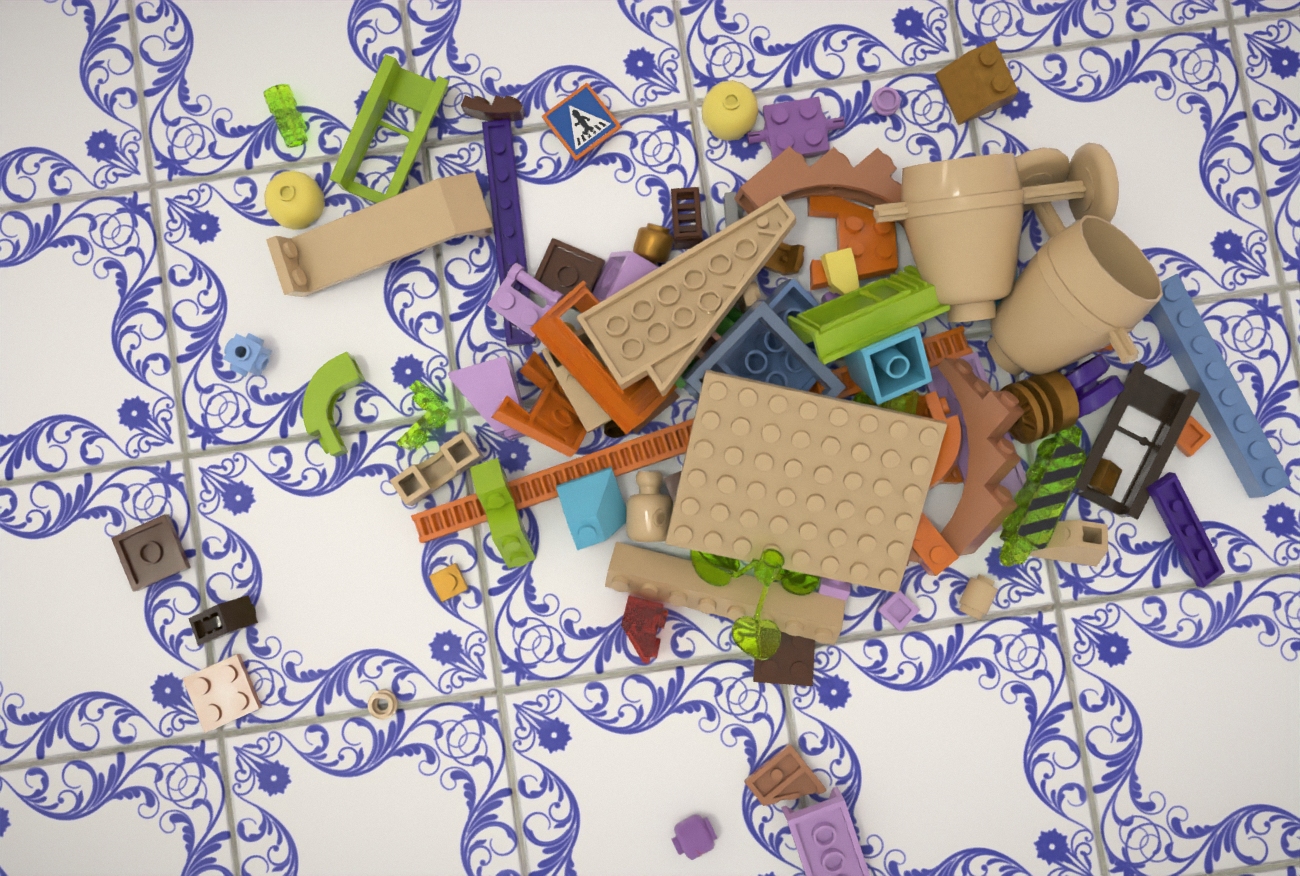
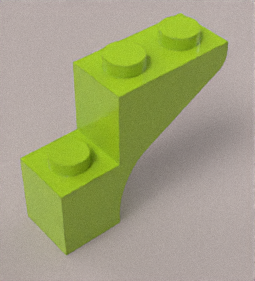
[470,458,536,569]

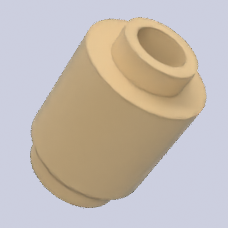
[959,574,998,621]

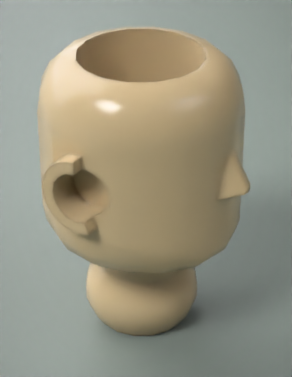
[626,471,673,542]

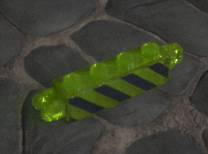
[998,425,1087,567]

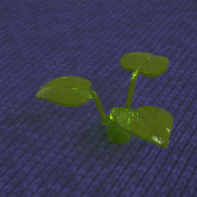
[690,549,820,661]

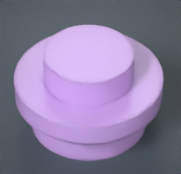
[871,87,901,116]

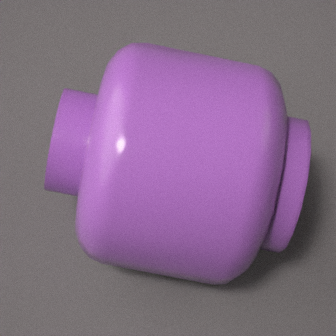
[671,814,717,860]

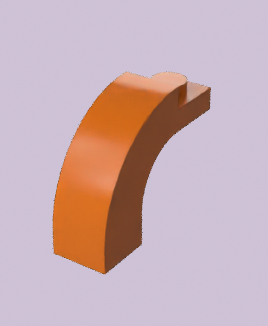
[925,391,963,490]

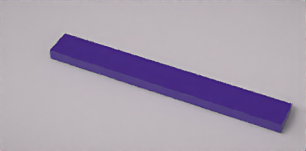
[482,119,536,347]

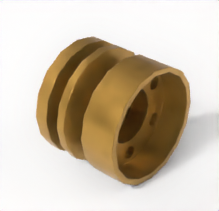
[1000,371,1079,444]

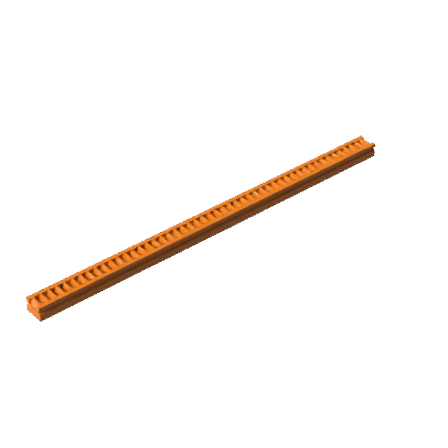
[411,326,973,543]

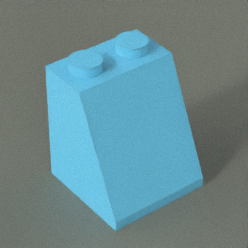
[844,326,933,405]

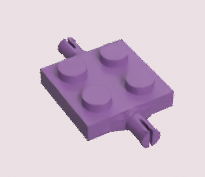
[747,97,845,160]

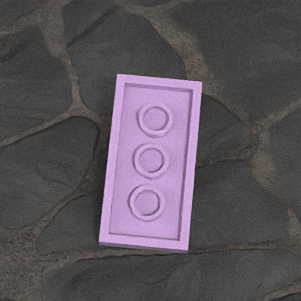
[781,787,870,876]

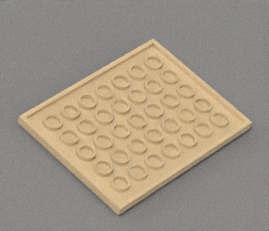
[665,369,947,593]

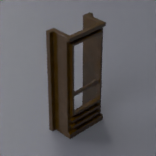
[1070,361,1200,520]

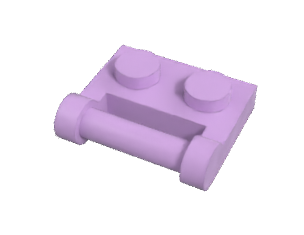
[487,263,564,339]

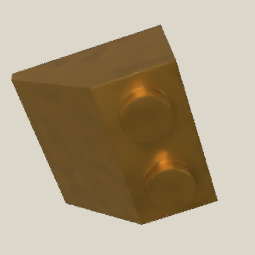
[935,40,1019,125]

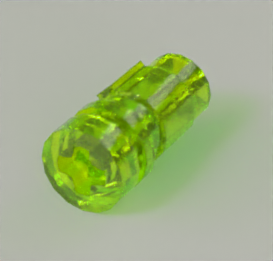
[263,84,308,148]

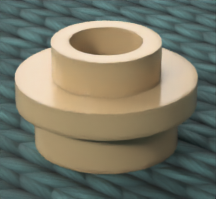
[368,689,398,720]

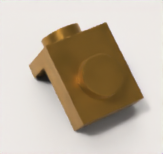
[763,242,805,276]

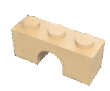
[389,431,485,506]

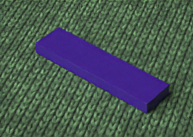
[1147,472,1225,588]

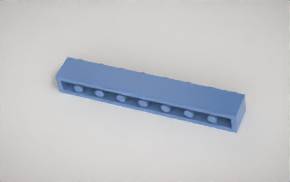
[1149,274,1291,498]

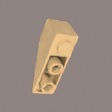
[1008,520,1108,567]

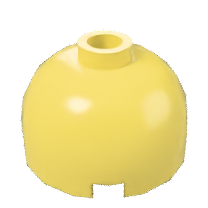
[701,80,759,141]
[264,170,325,230]

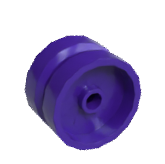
[1064,353,1125,419]

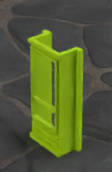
[329,54,449,203]
[787,265,951,365]

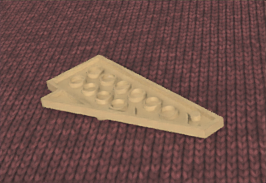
[576,196,797,397]

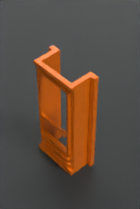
[530,280,677,434]

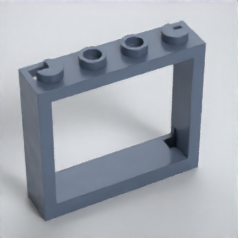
[681,301,846,400]

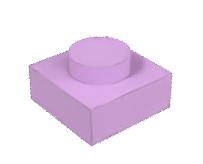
[818,577,851,601]
[877,590,920,631]

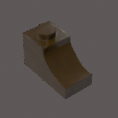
[188,595,258,646]

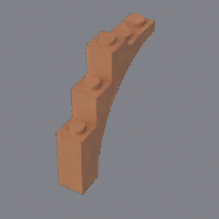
[734,146,904,228]
[938,358,1025,556]

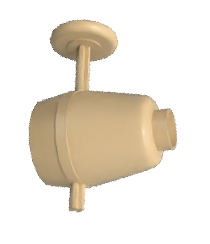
[873,142,1119,322]
[987,147,1163,375]

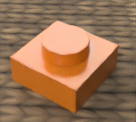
[1175,415,1212,457]

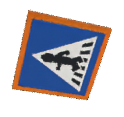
[542,83,622,162]

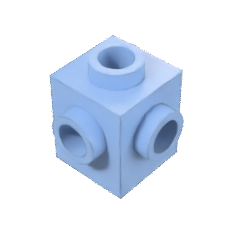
[223,333,272,377]

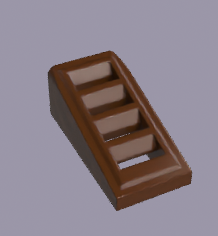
[671,187,703,249]

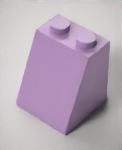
[592,251,659,302]
[448,356,526,440]

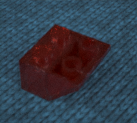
[621,593,668,664]

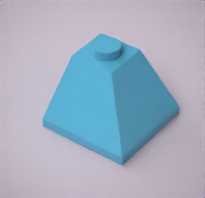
[556,467,626,550]

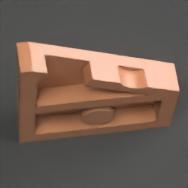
[744,743,827,806]

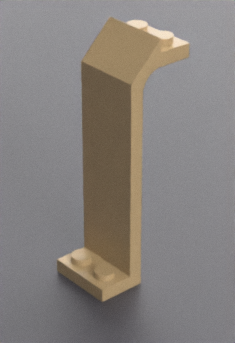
[266,172,493,297]

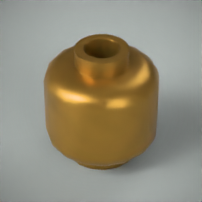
[633,223,674,266]

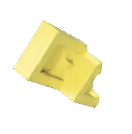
[820,248,860,296]

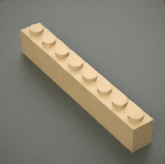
[605,542,846,645]

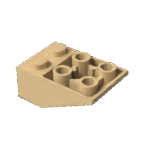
[541,328,612,433]

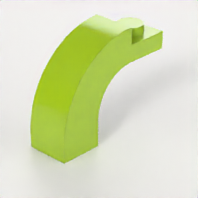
[302,351,365,457]

